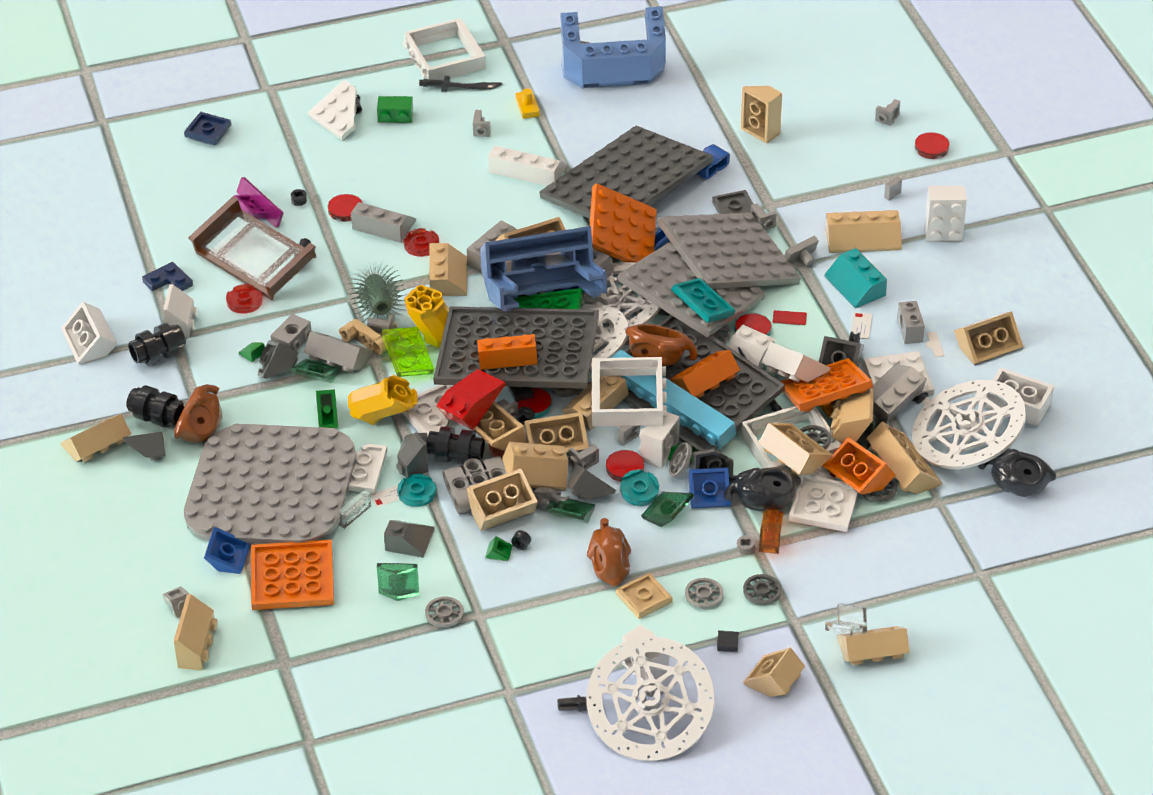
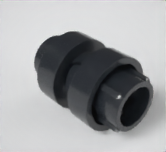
[128,323,186,366]
[126,385,185,428]
[427,426,485,465]

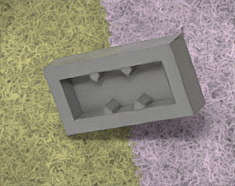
[784,235,819,267]

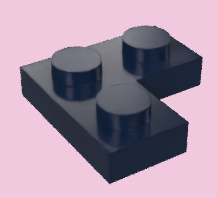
[142,261,193,292]

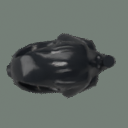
[978,448,1056,497]
[724,467,801,511]

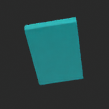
[671,278,736,323]

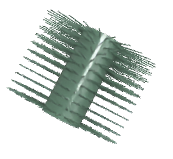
[348,262,407,322]

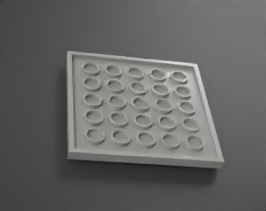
[657,212,801,289]
[617,242,766,337]

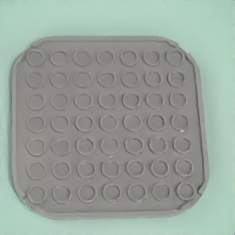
[184,423,356,544]

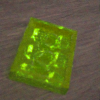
[381,327,434,377]

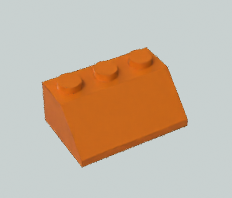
[477,334,538,370]
[670,350,740,398]
[822,437,896,495]

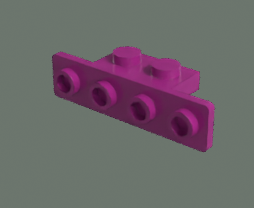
[234,177,284,227]

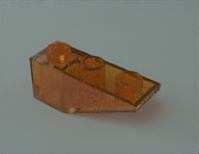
[759,510,784,554]

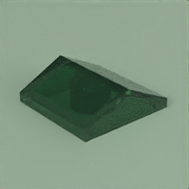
[291,358,341,384]
[641,491,694,527]
[546,498,595,523]
[376,563,420,601]

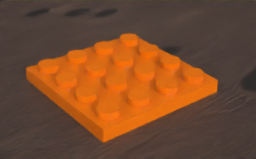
[590,183,657,263]
[780,358,873,412]
[251,540,334,610]

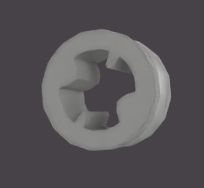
[737,536,755,555]

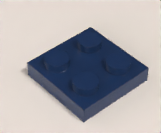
[184,111,232,145]

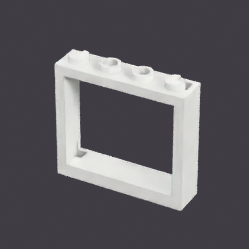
[403,18,486,80]
[592,357,667,426]
[741,406,841,473]

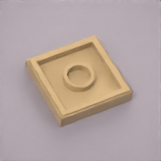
[616,572,673,619]

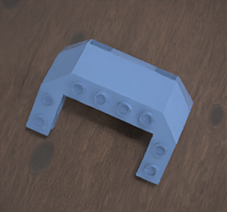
[560,6,666,88]
[480,226,607,311]

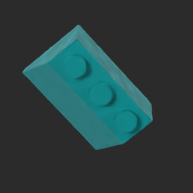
[824,248,887,308]

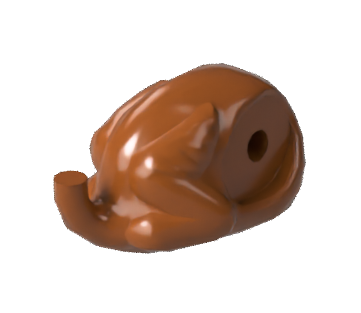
[625,324,698,367]
[174,384,223,442]
[587,518,632,586]

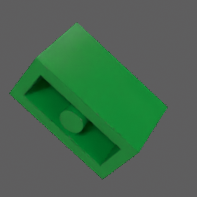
[377,96,413,123]

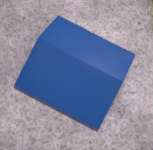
[688,468,731,508]
[204,527,250,574]

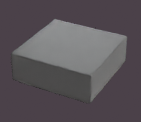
[884,176,902,201]

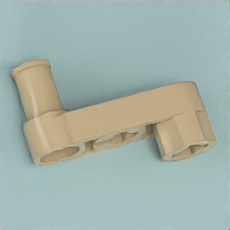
[339,319,402,355]

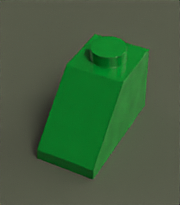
[316,389,338,428]

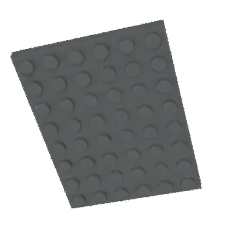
[539,125,713,219]
[433,306,599,389]
[623,314,785,452]

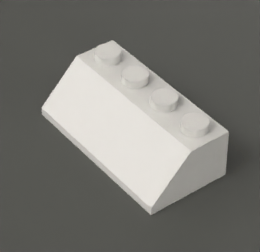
[488,146,567,186]

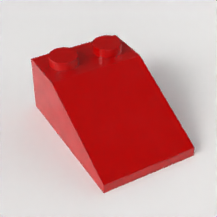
[436,369,506,431]

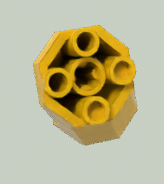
[404,285,449,347]
[348,375,418,425]

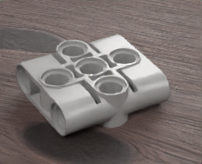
[442,456,506,514]

